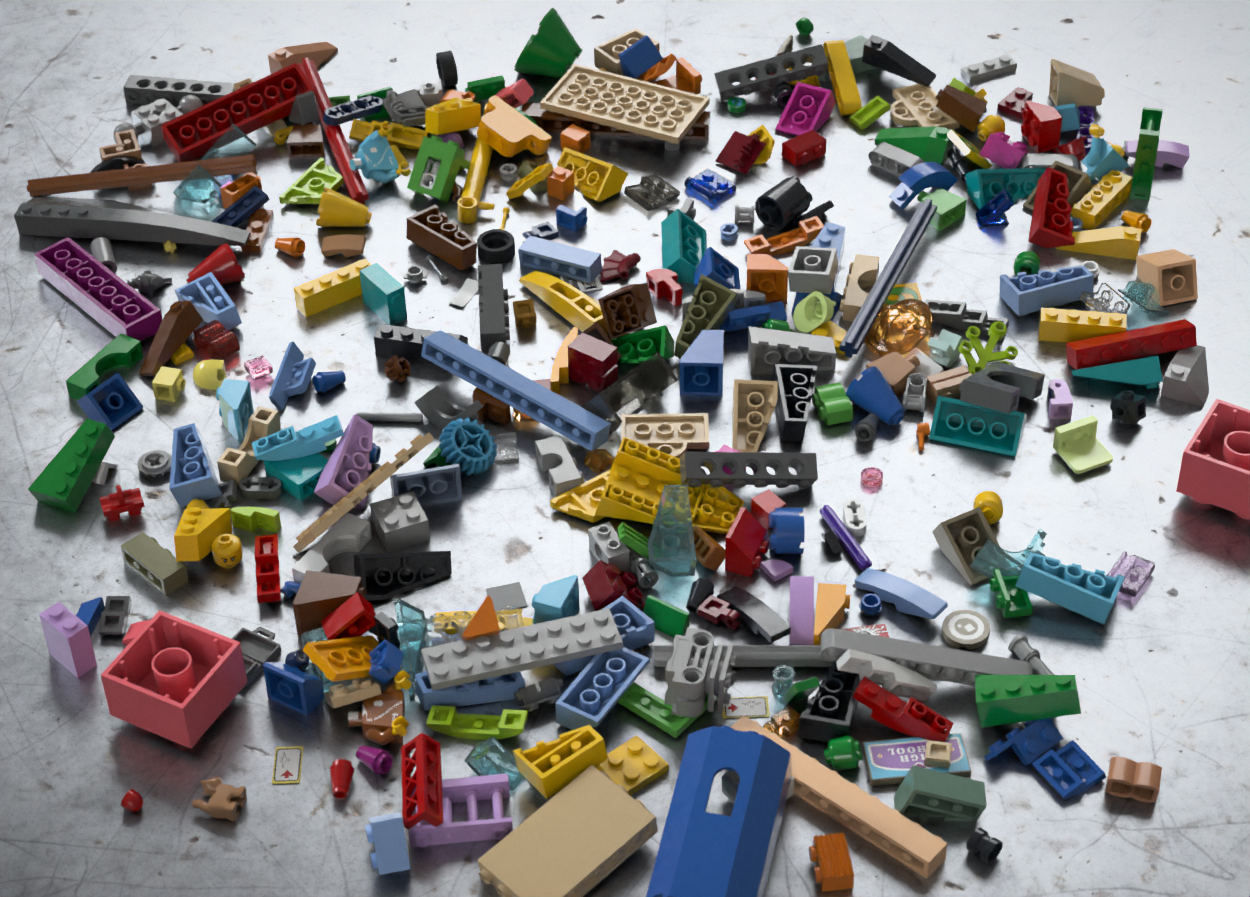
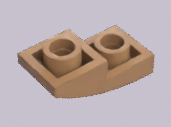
[321,234,366,258]

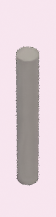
[357,412,423,422]

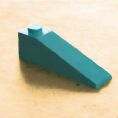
[965,168,1045,209]
[1072,356,1163,389]

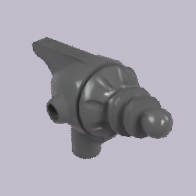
[127,270,172,295]

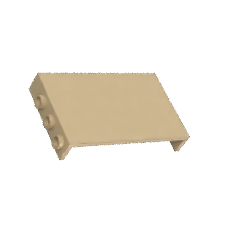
[477,765,658,897]

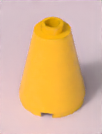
[316,187,372,227]

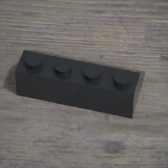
[374,324,468,364]

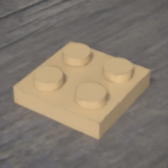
[324,677,381,708]

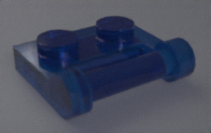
[684,168,736,203]

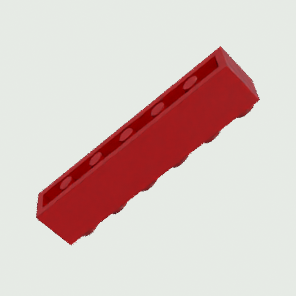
[1066,319,1197,370]

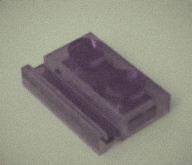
[1107,551,1156,597]

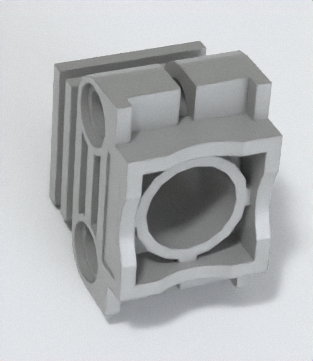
[664,627,737,717]

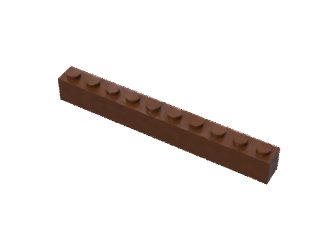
[521,103,711,140]

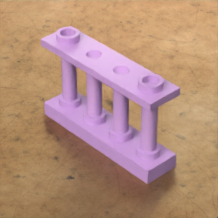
[408,774,513,847]

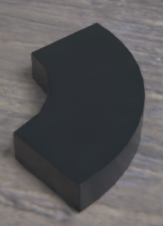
[90,156,145,173]

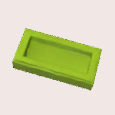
[849,96,891,131]

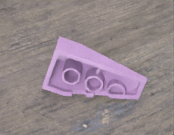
[314,414,373,509]

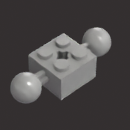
[113,95,203,147]

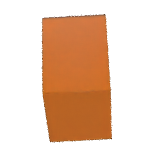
[462,595,500,641]

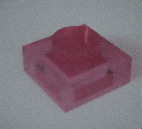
[244,355,273,380]

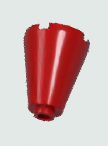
[186,243,246,286]

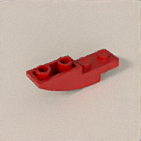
[852,676,954,742]

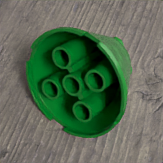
[514,7,583,78]

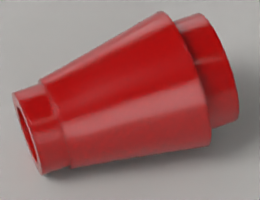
[329,759,355,799]

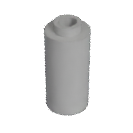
[91,237,117,274]

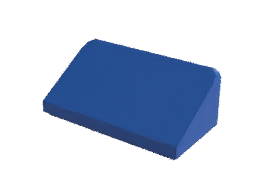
[76,597,105,637]

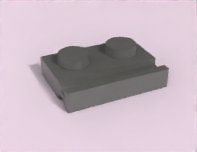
[391,105,428,127]

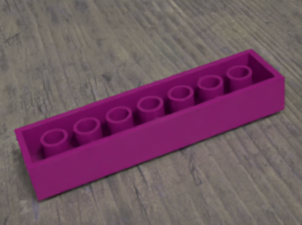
[34,237,162,342]

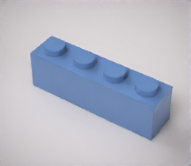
[518,236,602,284]

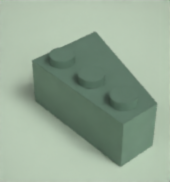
[894,765,987,822]

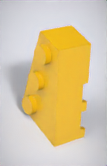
[425,97,481,135]
[513,725,608,799]

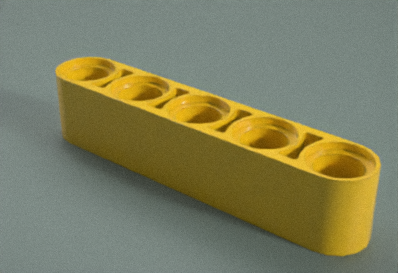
[823,40,862,115]

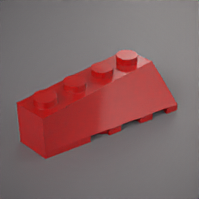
[1028,167,1075,249]

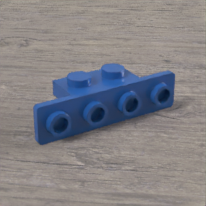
[718,301,787,332]
[984,718,1064,766]

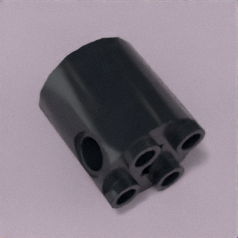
[755,176,813,231]

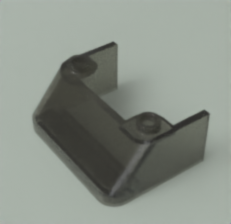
[581,352,678,435]

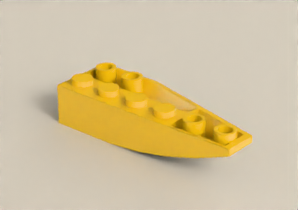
[519,270,608,335]

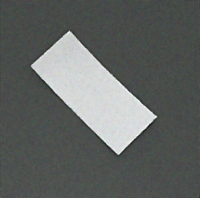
[448,278,478,307]

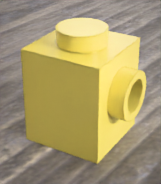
[152,366,186,402]

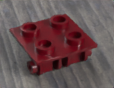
[715,131,766,175]

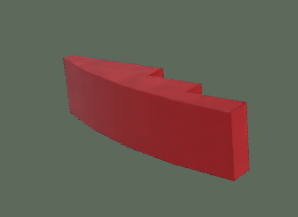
[255,534,281,603]

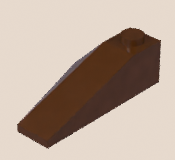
[139,301,203,376]

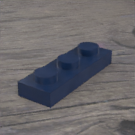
[211,186,270,227]

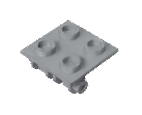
[382,88,424,120]

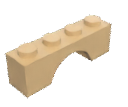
[840,254,880,322]
[217,406,281,486]

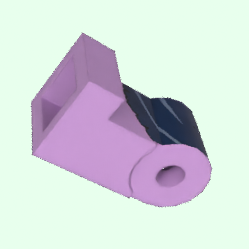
[1047,379,1073,419]

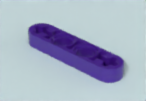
[1076,105,1094,154]

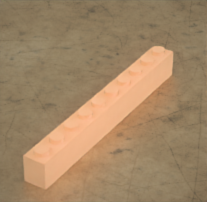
[731,715,947,879]

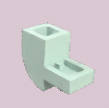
[927,329,964,367]

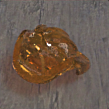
[864,299,935,357]

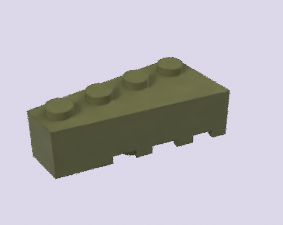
[674,274,737,359]

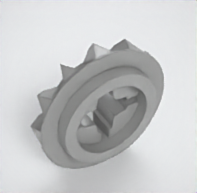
[137,450,172,478]

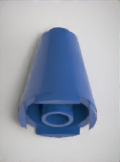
[846,366,905,425]

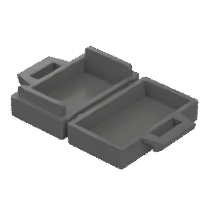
[232,627,281,689]

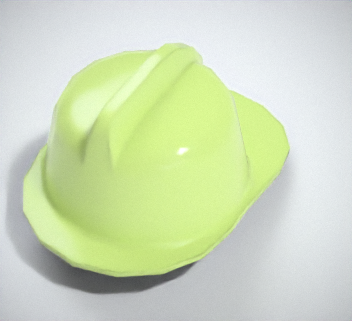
[793,291,836,333]

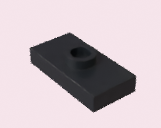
[793,200,834,228]

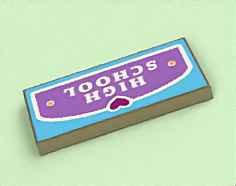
[862,733,972,786]

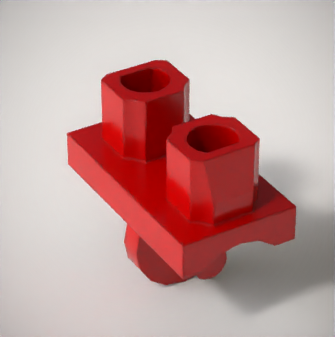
[99,485,145,522]

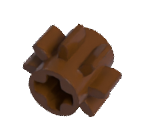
[384,355,411,383]

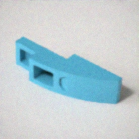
[252,415,344,461]

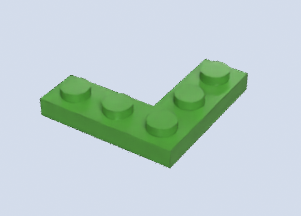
[619,683,718,738]

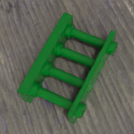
[1130,107,1163,201]

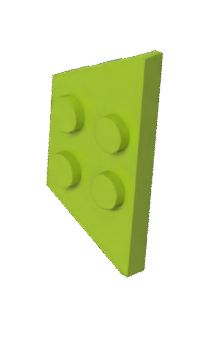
[279,157,344,204]

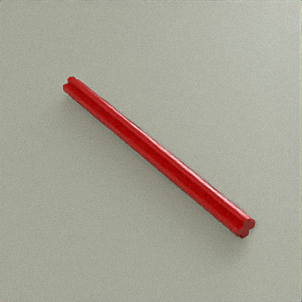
[298,58,369,205]

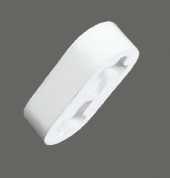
[843,499,867,537]

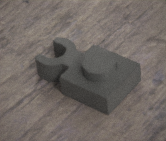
[212,479,237,513]

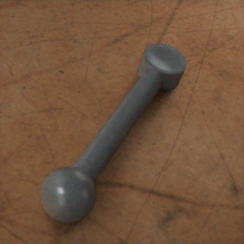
[426,255,448,283]

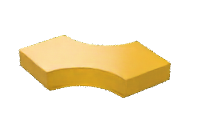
[506,163,554,199]

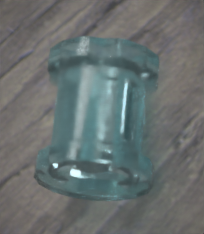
[772,665,795,698]

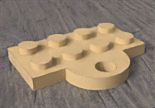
[890,84,960,130]
[621,413,709,459]

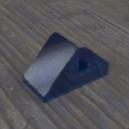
[975,188,1014,227]

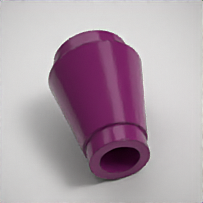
[356,745,393,774]

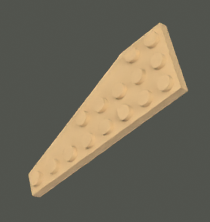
[293,432,434,553]

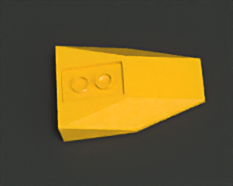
[595,437,744,534]

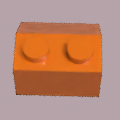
[746,254,788,302]

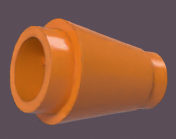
[275,237,306,257]

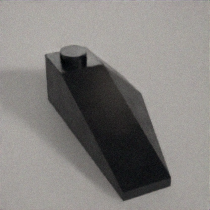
[862,35,937,87]
[354,551,452,601]

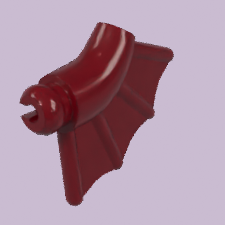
[600,249,641,282]

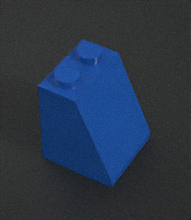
[679,330,724,396]

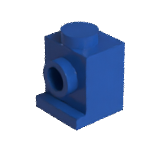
[369,639,404,685]

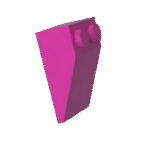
[775,82,836,136]

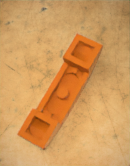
[744,216,824,256]

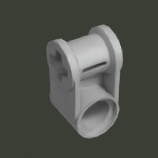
[902,373,927,413]

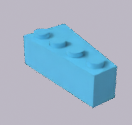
[1016,552,1125,624]

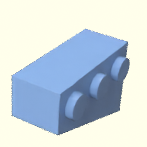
[174,272,242,332]

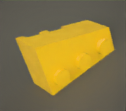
[174,507,232,562]

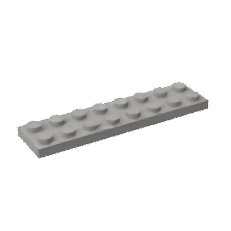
[421,608,623,691]

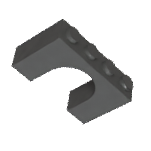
[959,362,1045,414]

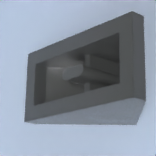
[289,91,319,124]

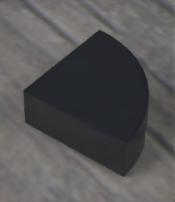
[821,529,843,554]

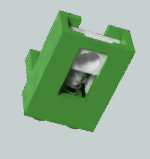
[407,135,471,202]

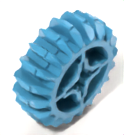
[438,418,498,476]

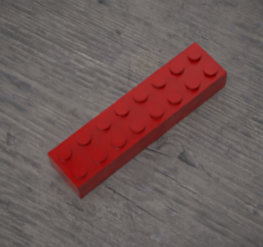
[161,63,315,163]

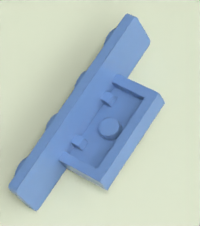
[268,341,316,411]

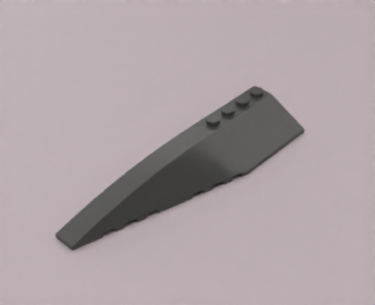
[14,196,251,246]

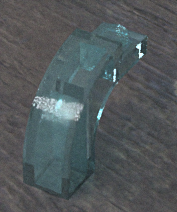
[970,529,1047,578]

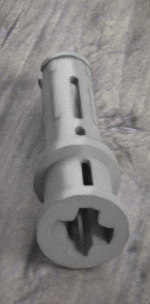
[1008,635,1054,675]

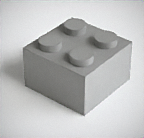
[788,246,838,294]
[370,491,430,552]

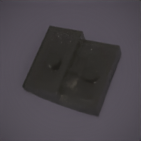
[624,174,680,211]

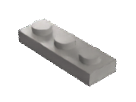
[960,54,1018,83]

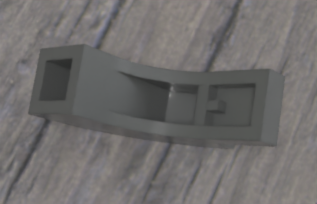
[414,385,483,430]

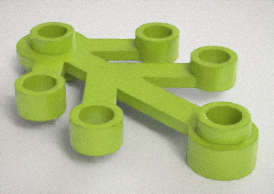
[958,321,1018,375]

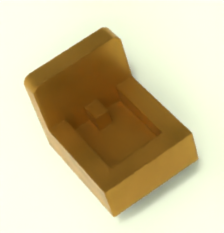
[512,299,537,328]

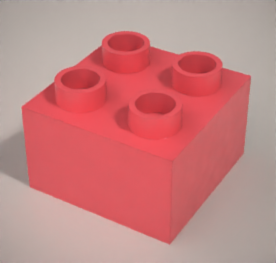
[1176,398,1250,520]
[101,610,247,749]

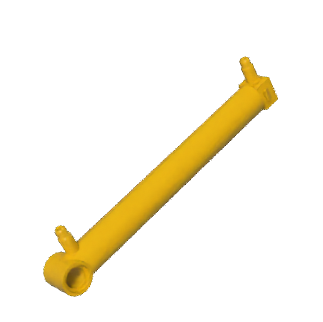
[458,104,495,224]

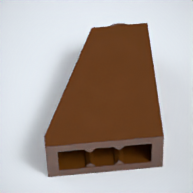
[935,84,987,132]

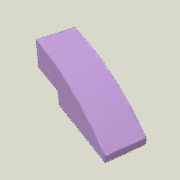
[1125,140,1190,169]
[789,576,814,645]

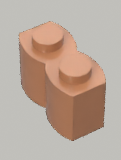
[1105,757,1162,803]

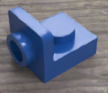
[556,205,588,232]

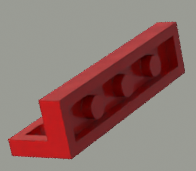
[401,732,443,830]

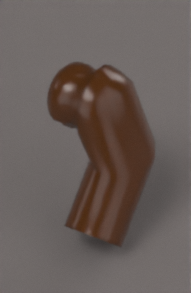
[452,181,463,203]

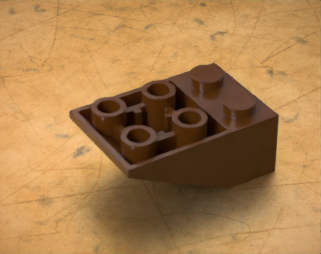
[598,282,657,340]

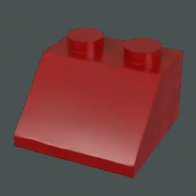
[725,507,770,577]

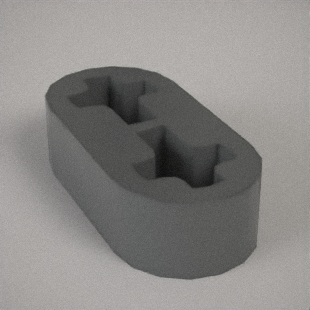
[239,477,282,499]

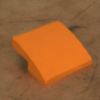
[637,53,677,83]

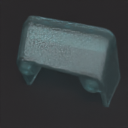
[172,124,257,204]

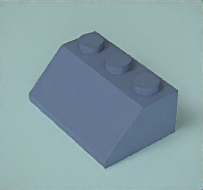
[390,464,462,507]

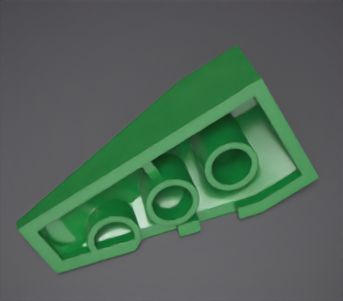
[611,325,675,363]

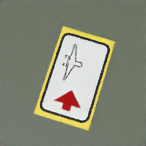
[723,696,770,718]
[272,746,303,784]

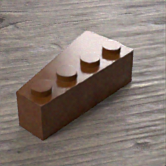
[406,204,477,270]

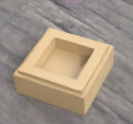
[924,740,952,768]

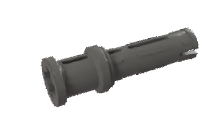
[618,534,659,588]

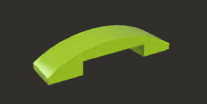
[426,705,528,740]

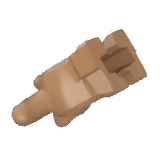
[192,777,247,821]

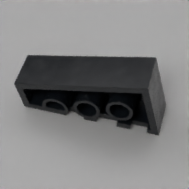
[772,364,817,441]
[799,662,860,742]

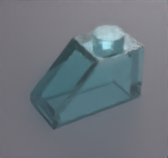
[464,737,524,791]

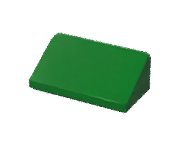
[643,595,689,637]

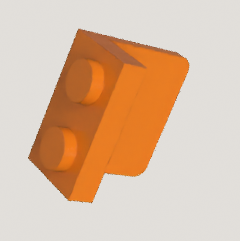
[653,57,702,95]

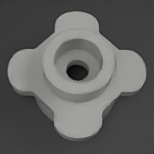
[403,265,427,284]

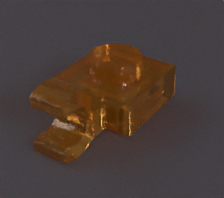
[763,706,801,738]

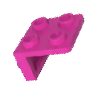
[980,131,1029,169]

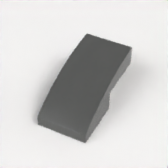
[99,596,131,635]

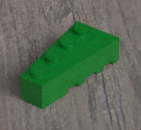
[28,418,115,513]
[975,675,1081,727]

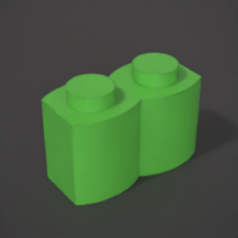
[812,382,853,425]

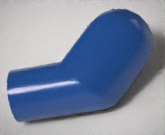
[281,581,301,597]

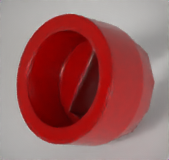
[121,789,143,812]

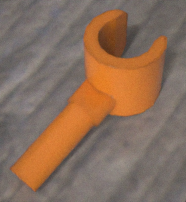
[916,422,930,451]

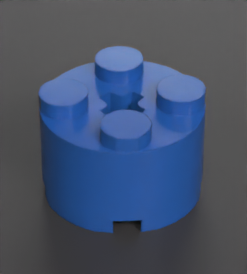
[769,508,805,554]

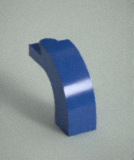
[889,162,958,210]

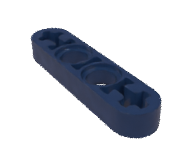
[323,95,383,126]

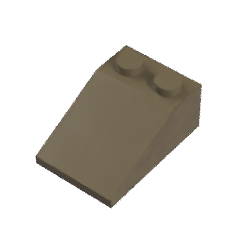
[1023,160,1093,211]
[932,507,1011,585]

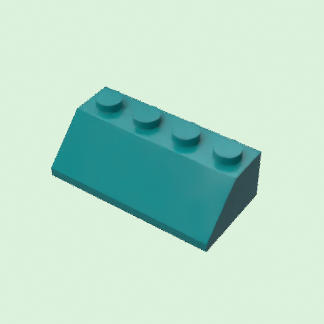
[661,209,707,283]
[929,396,1027,457]

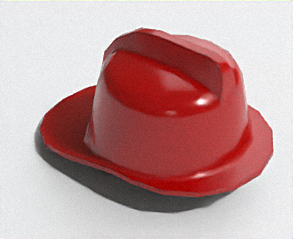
[1042,136,1087,162]

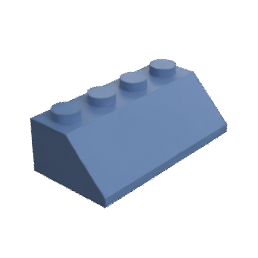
[556,647,650,730]

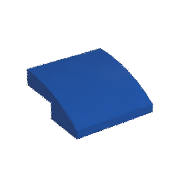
[1032,740,1106,799]

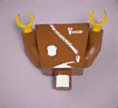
[348,670,411,746]

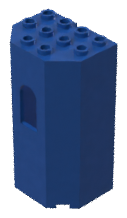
[646,726,792,897]

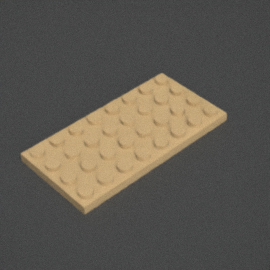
[540,64,710,144]

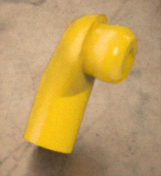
[274,126,293,145]

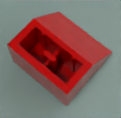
[1021,100,1062,153]

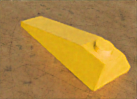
[557,147,628,202]
[1056,226,1142,260]

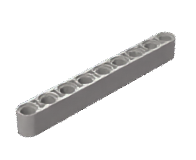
[821,628,1033,686]

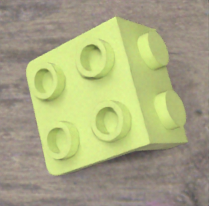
[1053,415,1113,474]

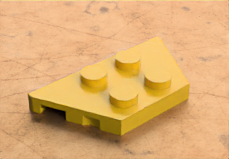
[550,469,611,523]

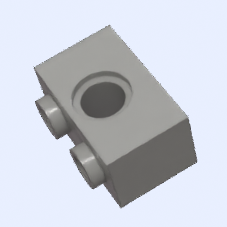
[588,522,630,572]

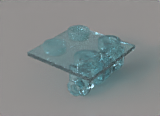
[1117,281,1170,315]

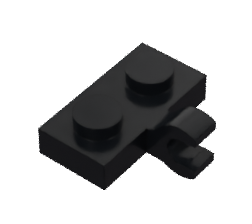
[368,612,401,650]

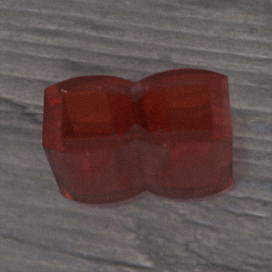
[193,320,240,360]

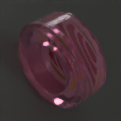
[860,467,883,488]

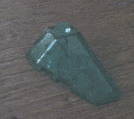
[647,484,696,577]
[394,598,432,702]

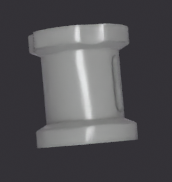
[734,205,755,223]

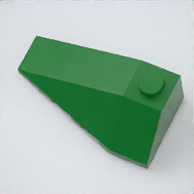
[874,126,954,166]

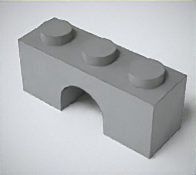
[535,435,585,497]

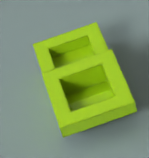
[230,506,282,533]

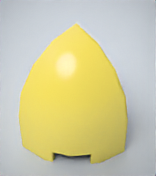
[193,359,226,390]

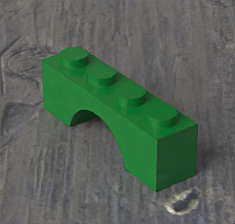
[66,333,143,400]

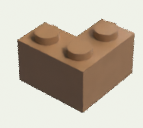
[99,129,142,162]

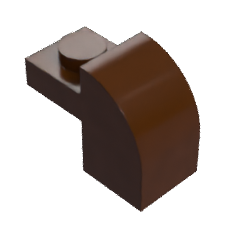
[472,387,511,425]

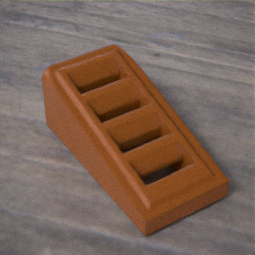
[683,525,725,571]

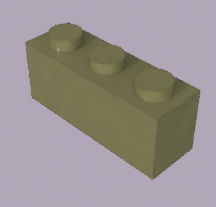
[121,532,189,596]

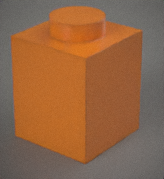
[560,124,591,154]
[547,166,575,201]

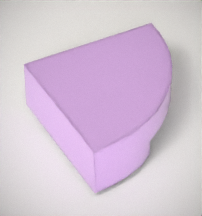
[761,560,793,582]

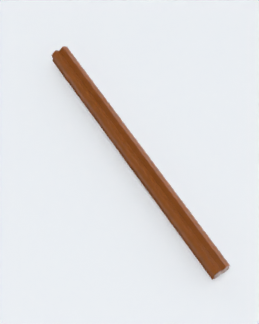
[27,154,257,197]

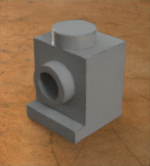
[416,79,443,107]

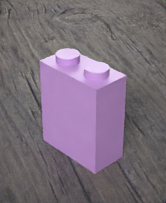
[39,602,97,678]

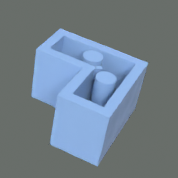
[365,813,411,875]

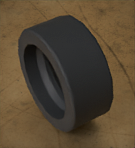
[436,50,458,87]
[477,229,515,264]

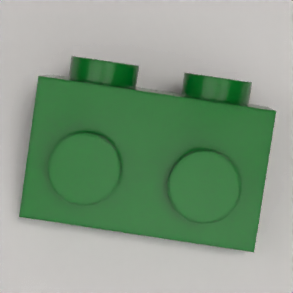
[465,75,505,102]
[990,569,1033,618]

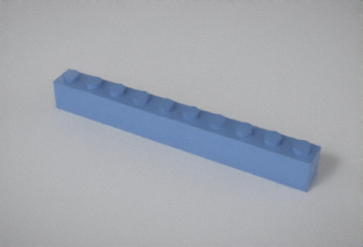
[421,330,611,451]

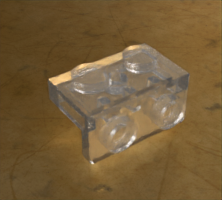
[1079,283,1131,314]

